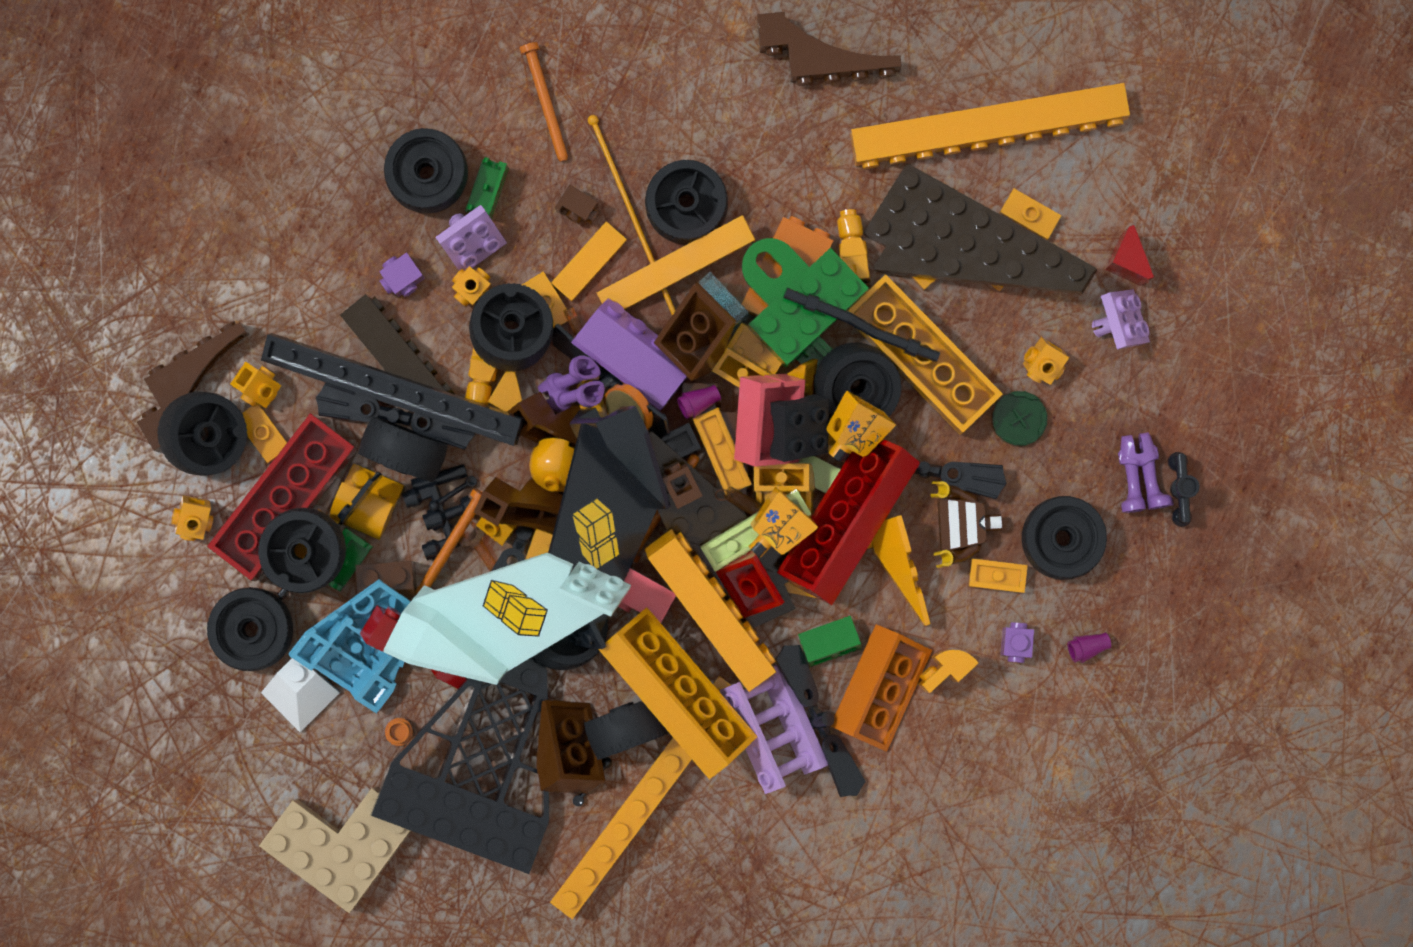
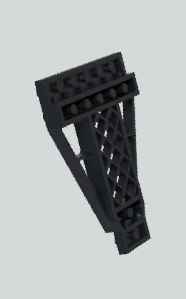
[370,657,549,874]

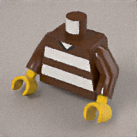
[930,481,1002,568]

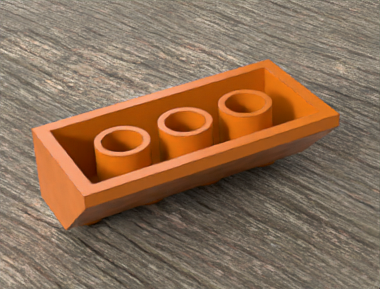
[831,624,932,752]

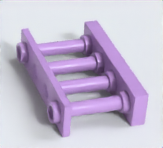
[720,665,828,794]

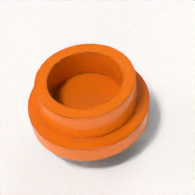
[385,718,413,746]

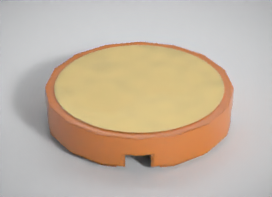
[604,384,653,430]

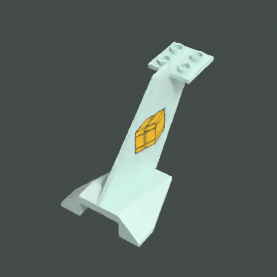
[383,553,631,685]

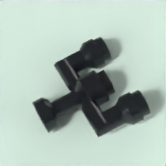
[1167,452,1200,527]
[402,482,476,561]

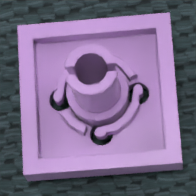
[435,205,507,271]
[1092,289,1150,349]

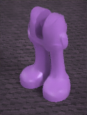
[538,356,605,413]
[1118,432,1174,513]

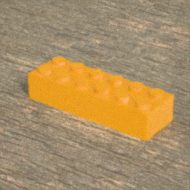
[848,274,1003,435]
[645,529,776,692]
[598,607,757,780]

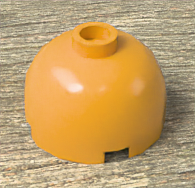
[529,438,574,492]

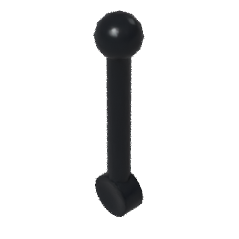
[428,476,477,511]
[573,757,612,807]

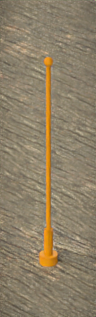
[588,115,676,315]

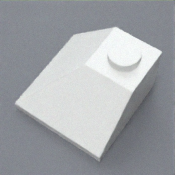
[261,658,340,732]

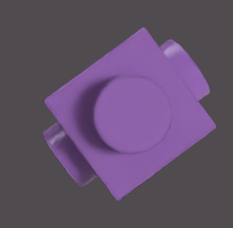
[379,253,425,297]
[1001,622,1034,663]

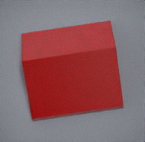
[1105,225,1154,286]
[716,550,784,618]

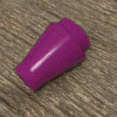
[677,385,721,419]
[1067,632,1111,663]

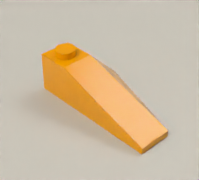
[867,515,930,626]

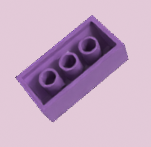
[571,298,688,411]

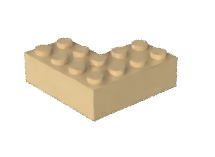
[259,787,411,913]

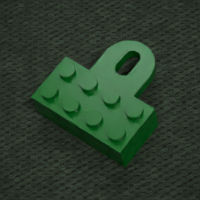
[742,238,869,368]

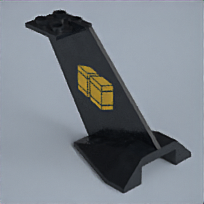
[548,406,671,649]

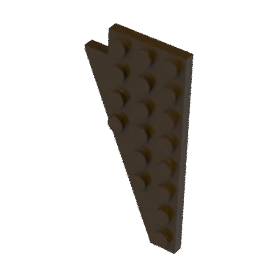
[863,163,1097,294]
[648,430,795,628]

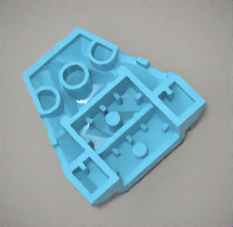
[288,579,411,714]

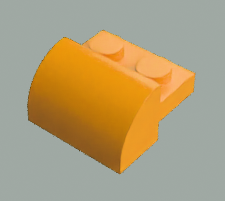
[712,322,782,387]
[329,463,404,540]
[754,463,815,518]
[918,650,979,693]

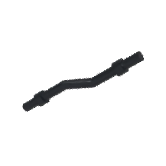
[783,288,940,362]

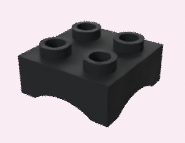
[770,394,829,462]

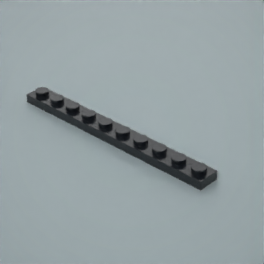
[261,333,524,446]

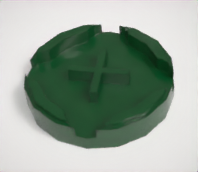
[992,391,1047,446]

